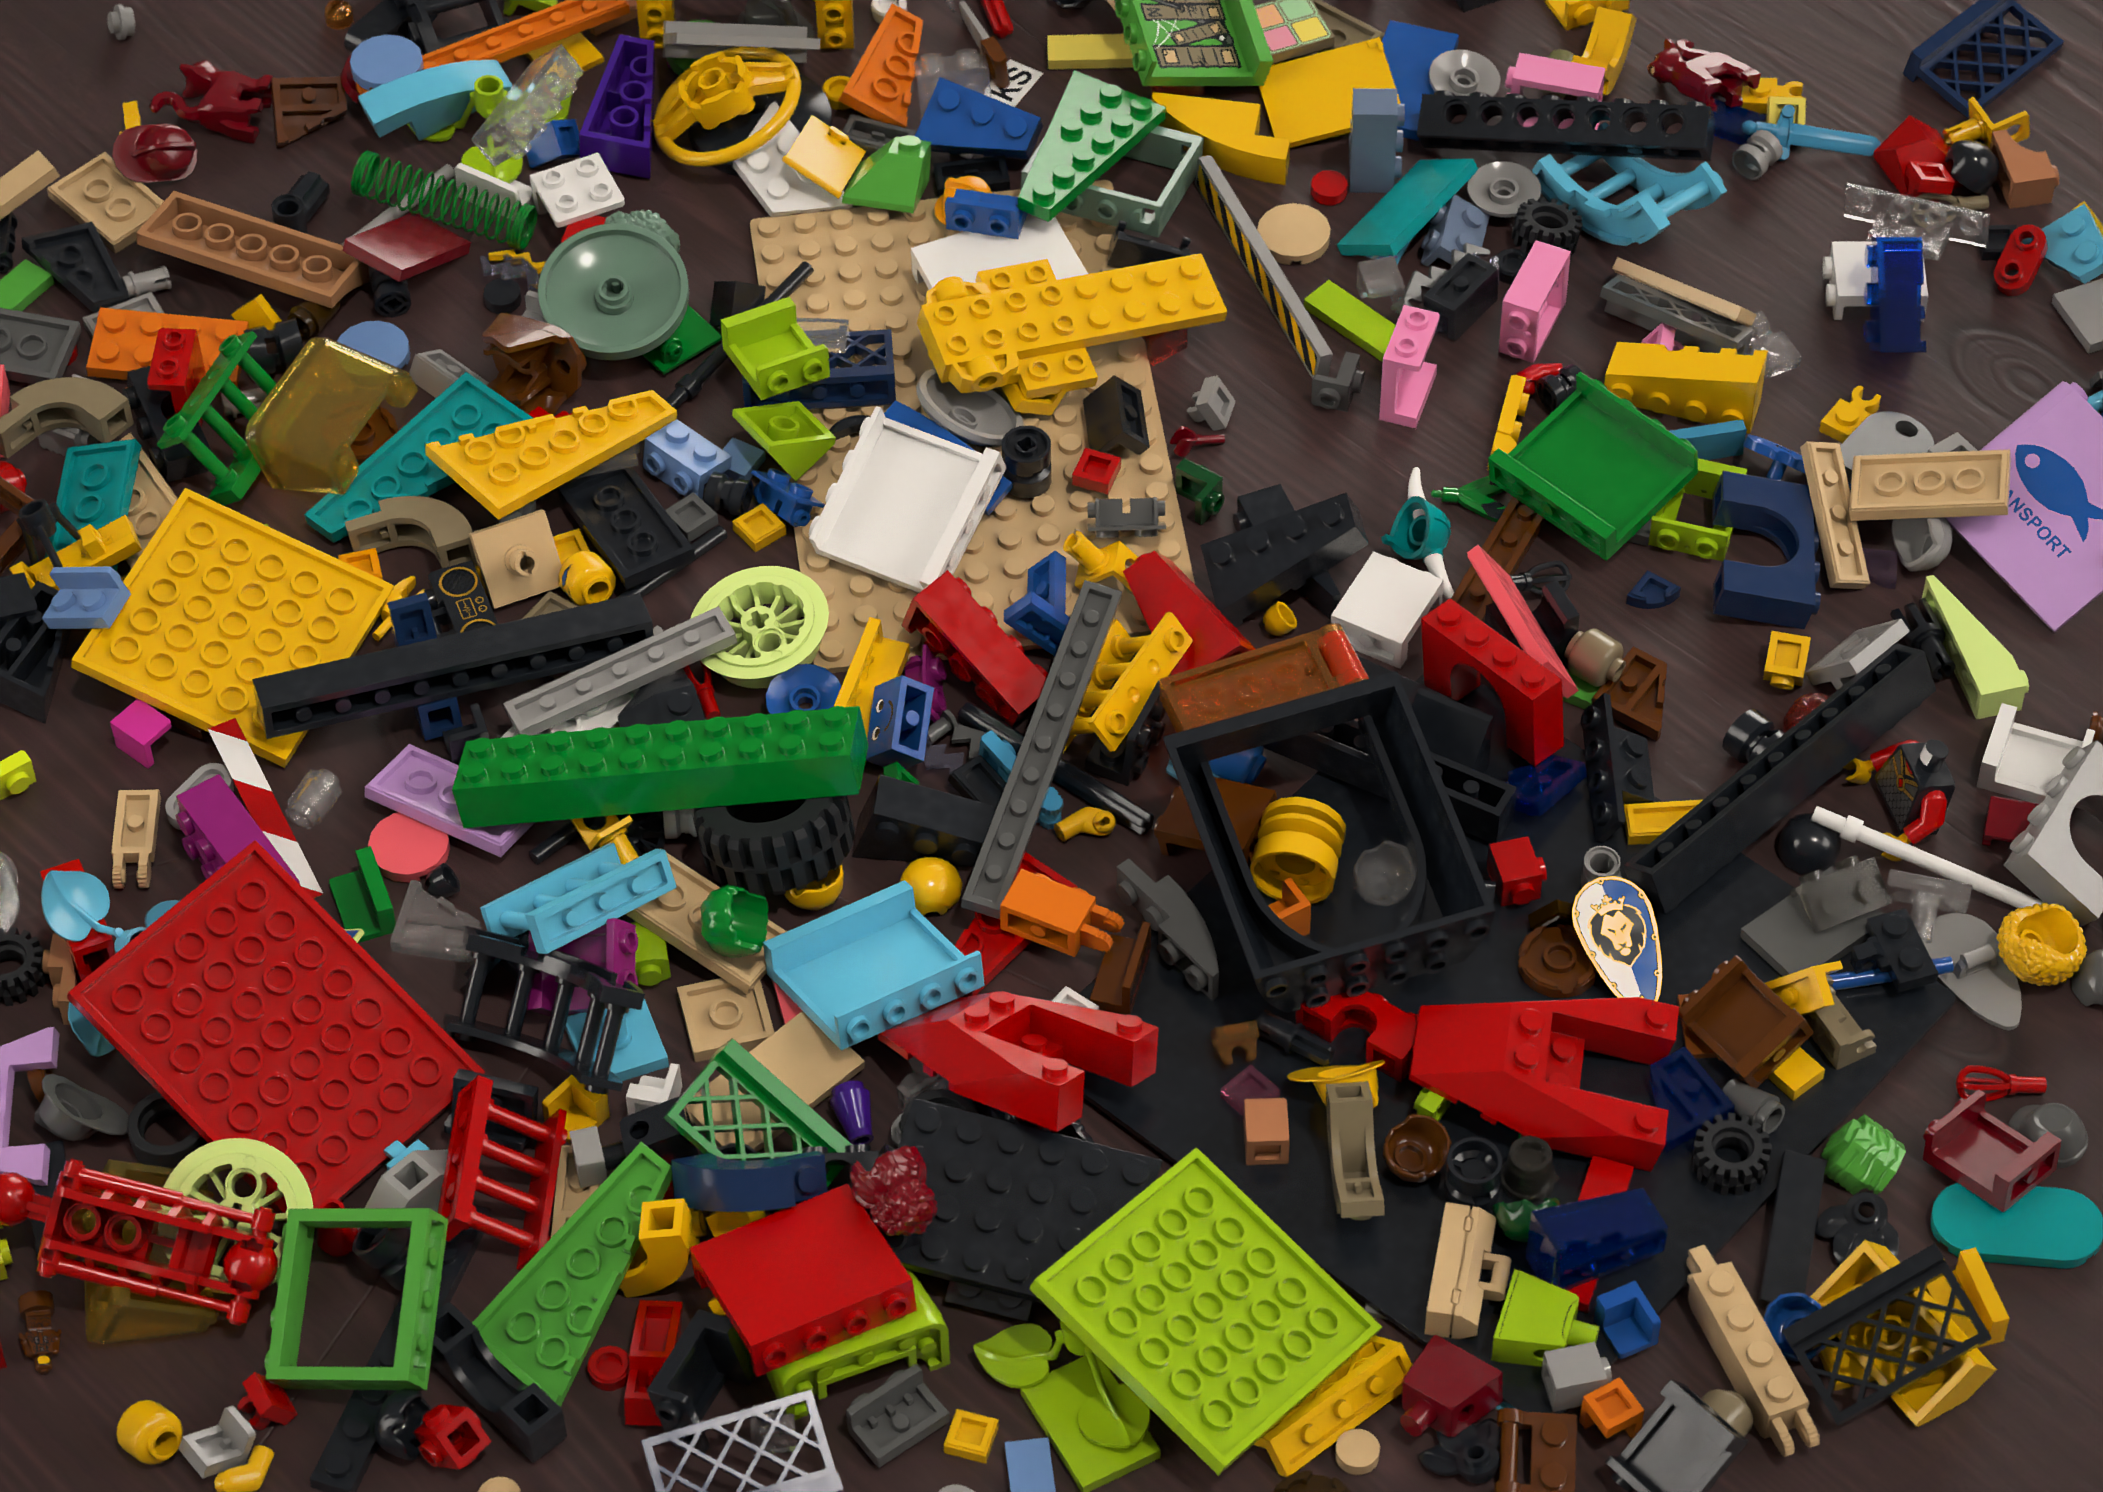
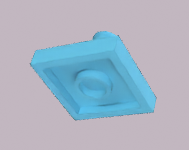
[565,999,669,1081]

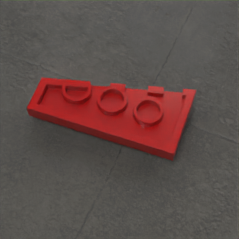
[954,852,1078,996]

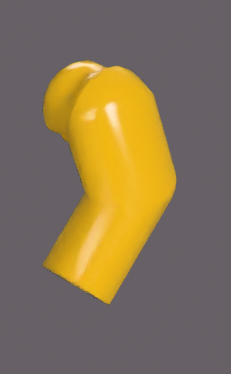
[1054,807,1116,842]

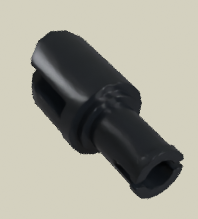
[1890,597,1956,679]

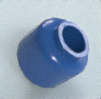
[1208,746,1267,785]

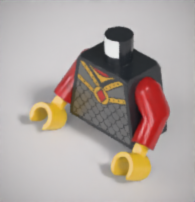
[1843,739,1955,861]

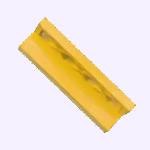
[833,617,910,765]
[1254,1336,1413,1477]

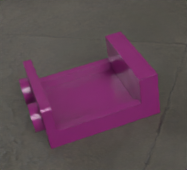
[528,918,638,1017]

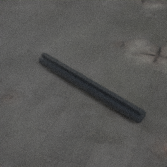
[958,702,1154,834]

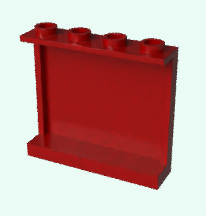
[689,1183,917,1377]

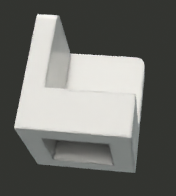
[626,1063,682,1115]

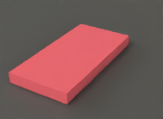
[1467,545,1579,699]

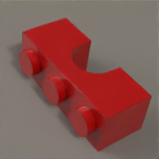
[1296,991,1418,1082]

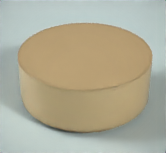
[1335,1429,1380,1475]

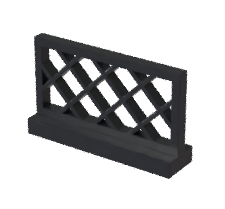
[1782,1243,1992,1426]

